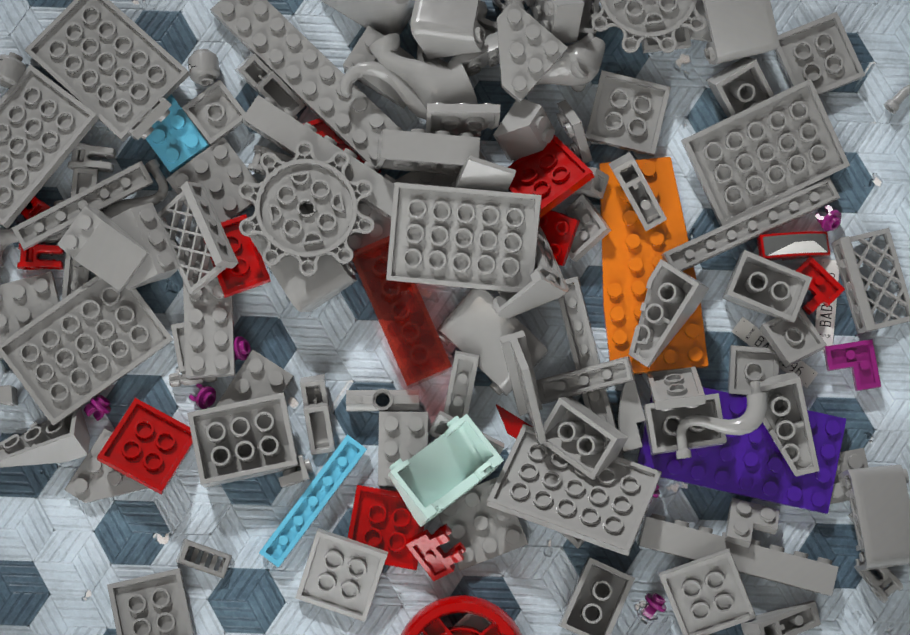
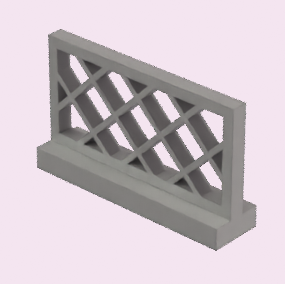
[157,181,238,295]
[831,228,910,335]
[499,330,546,444]

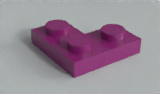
[823,339,881,391]

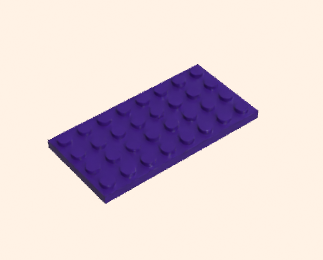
[637,387,846,514]

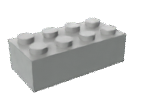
[376,126,480,175]

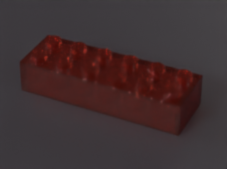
[352,236,452,389]

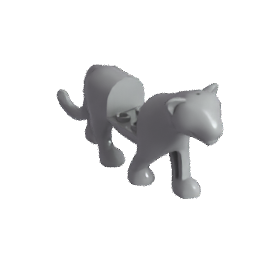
[340,0,606,120]

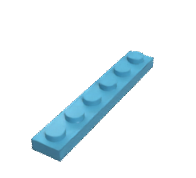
[259,434,367,568]

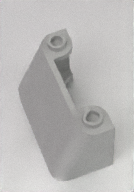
[322,0,415,36]
[410,0,486,59]
[703,0,779,65]
[250,203,357,312]
[493,227,568,319]
[437,288,548,396]
[839,465,910,572]

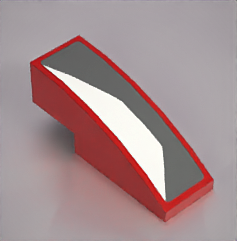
[757,231,830,261]

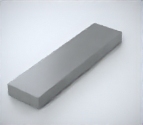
[536,356,635,404]

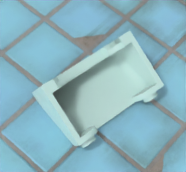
[388,414,504,527]

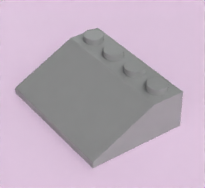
[187,392,300,488]

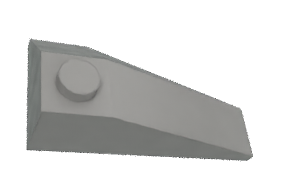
[628,259,709,368]
[760,372,819,476]
[0,407,90,468]

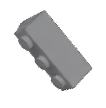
[110,203,179,290]
[536,397,629,480]

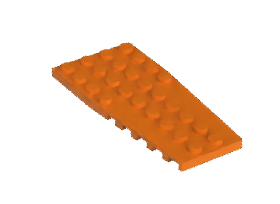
[599,157,708,374]

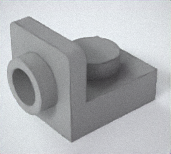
[278,455,313,488]

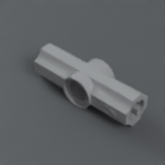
[346,388,420,412]

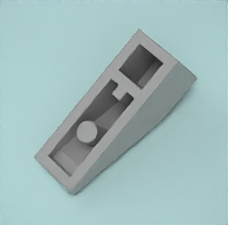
[609,152,667,231]
[741,601,821,635]

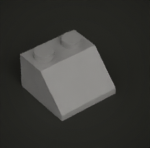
[493,99,555,161]

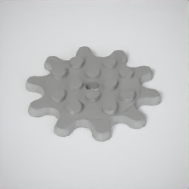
[591,0,706,53]
[238,140,374,277]

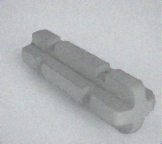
[169,372,217,387]

